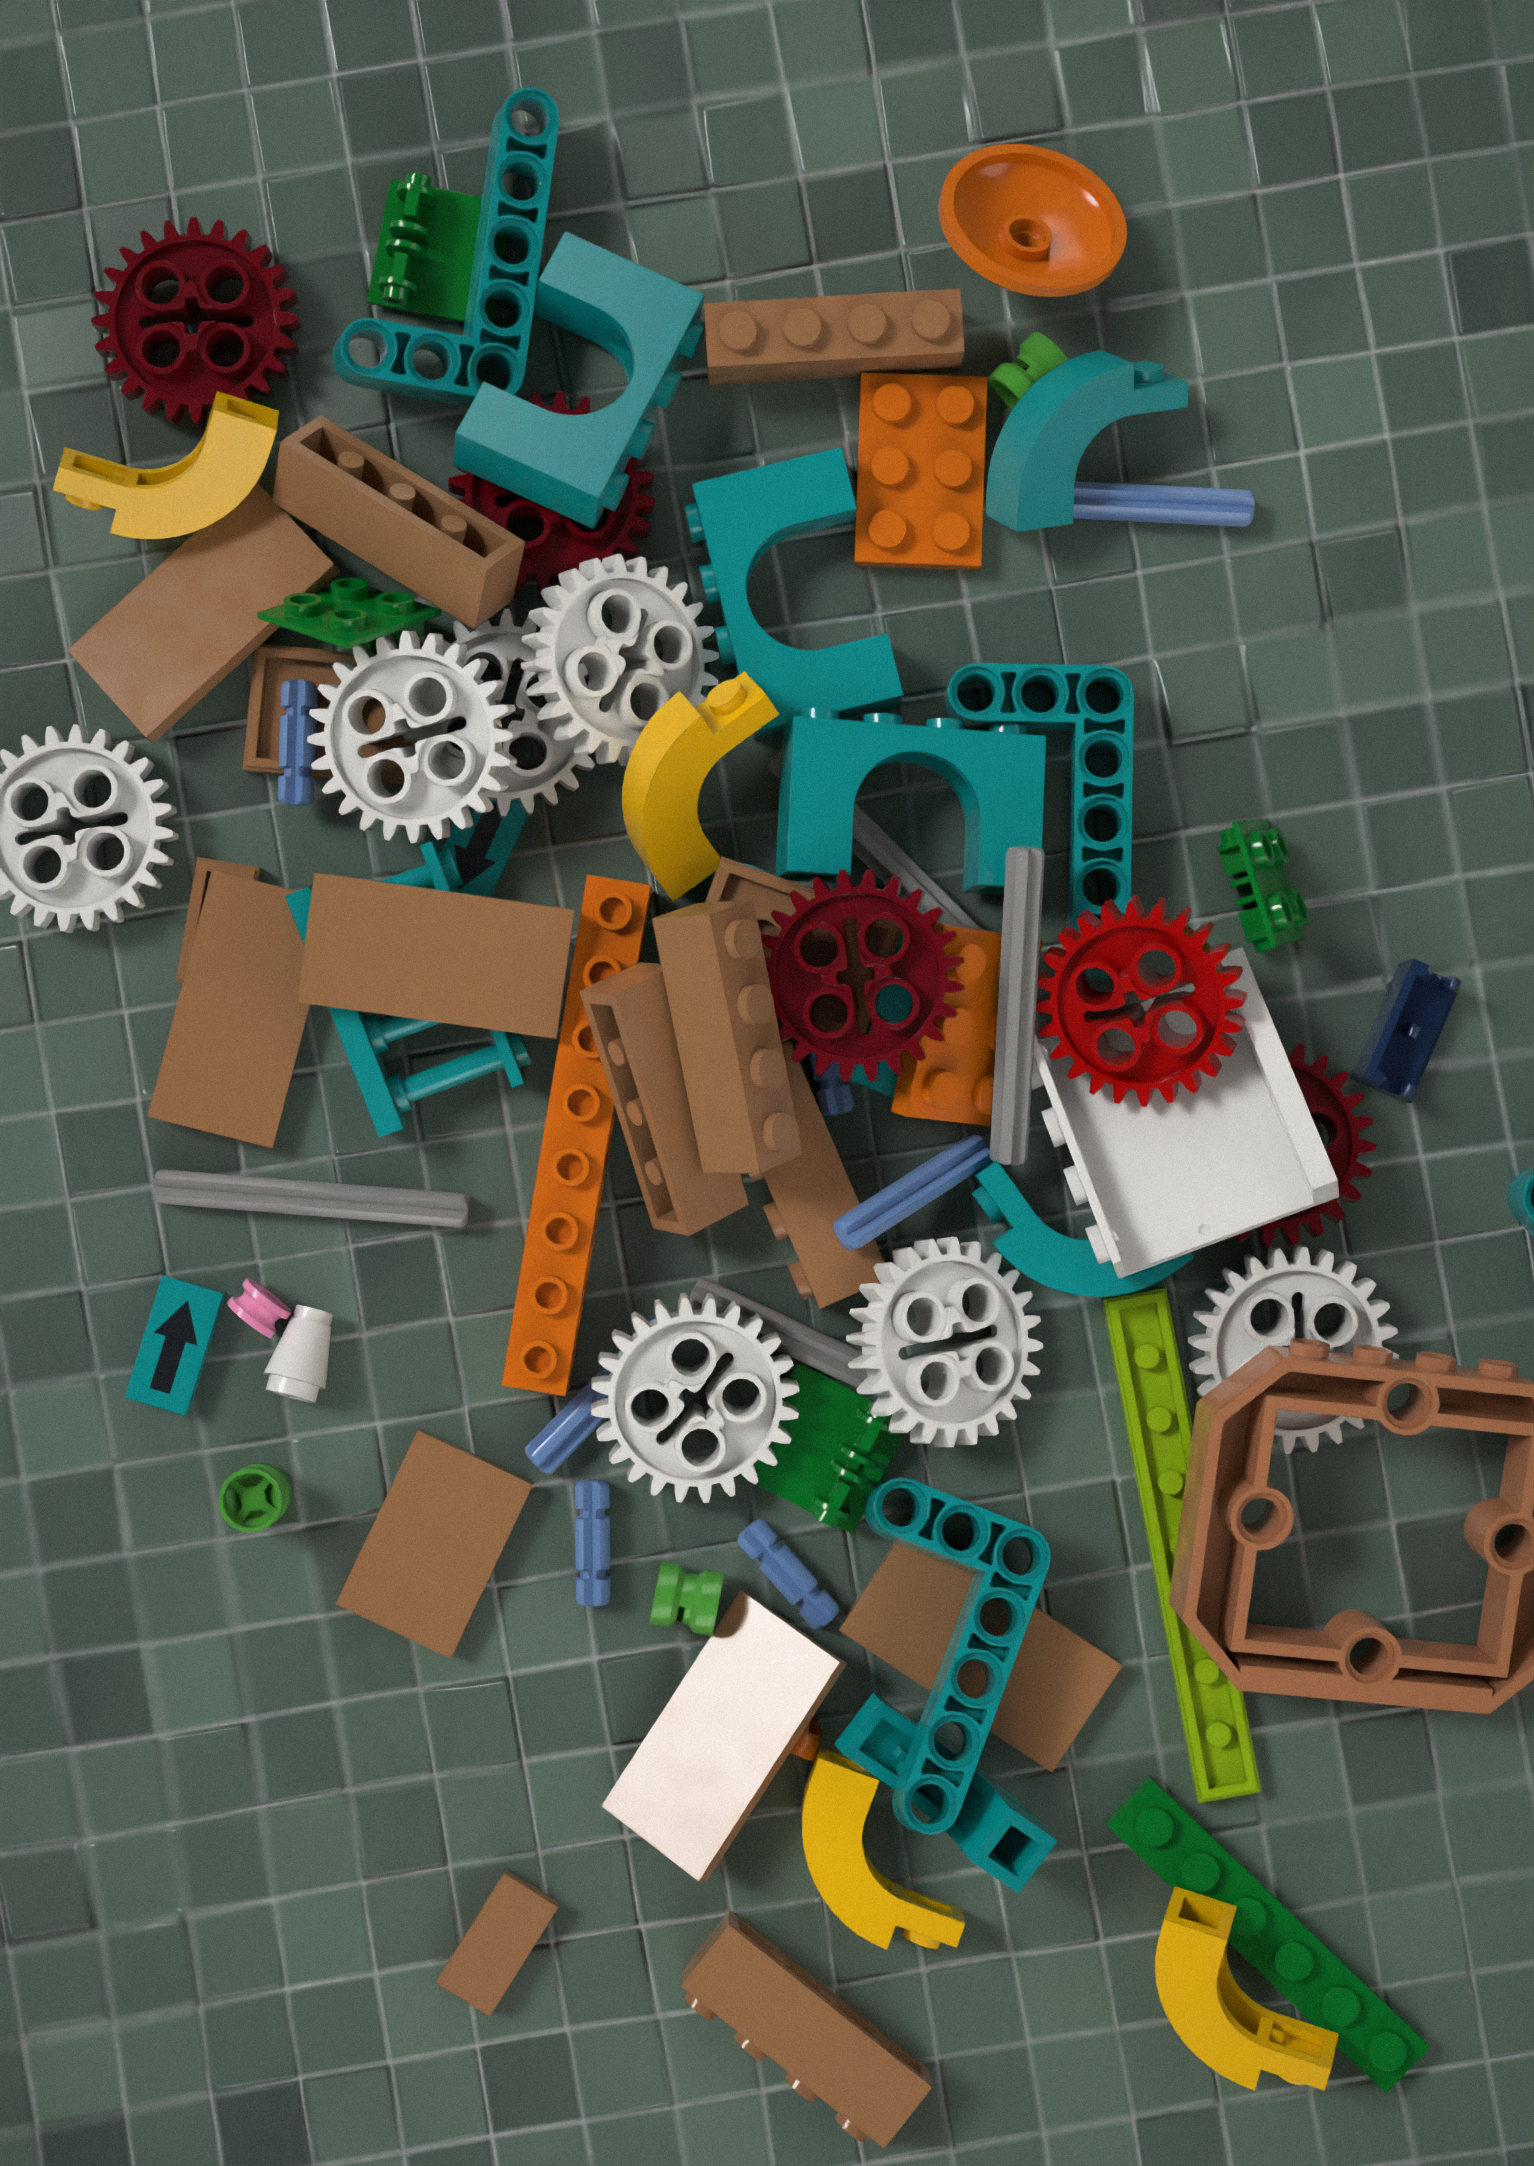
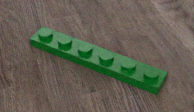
[1105,1775,1430,2094]

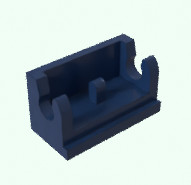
[1350,959,1462,1104]

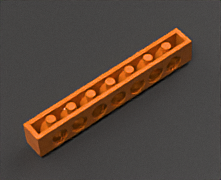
[501,874,653,1396]

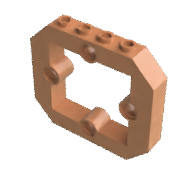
[1169,1338,1534,1714]

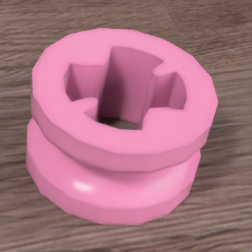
[227,1278,292,1338]

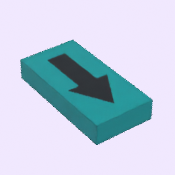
[433,800,529,897]
[125,1274,227,1416]

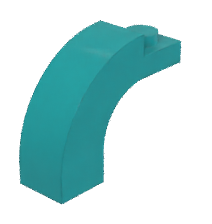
[986,350,1189,532]
[971,1160,1194,1297]
[834,1692,1058,1894]

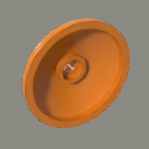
[938,144,1127,297]

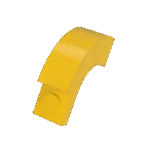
[53,391,279,539]
[622,671,779,902]
[801,1747,966,1950]
[1155,1886,1339,2091]

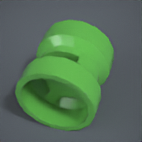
[988,331,1069,410]
[218,1463,292,1532]
[649,1561,724,1636]

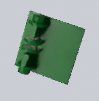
[366,172,509,323]
[257,577,442,654]
[1217,818,1309,954]
[739,1362,904,1534]

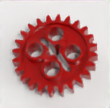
[1036,895,1248,1107]

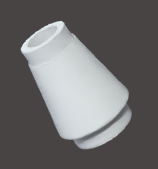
[264,1305,333,1403]

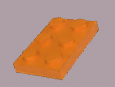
[854,372,988,571]
[891,922,1043,1126]

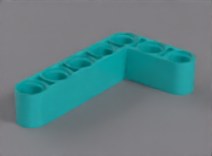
[332,87,559,408]
[944,663,1134,983]
[864,1477,1051,1835]

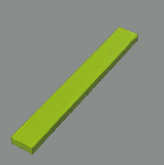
[1101,1287,1261,1803]

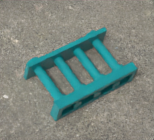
[285,840,532,1138]

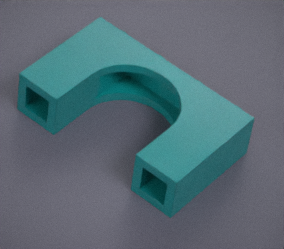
[453,231,706,529]
[683,447,903,740]
[775,708,1046,896]

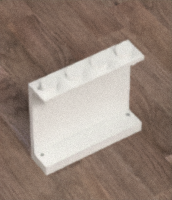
[1032,947,1339,1279]

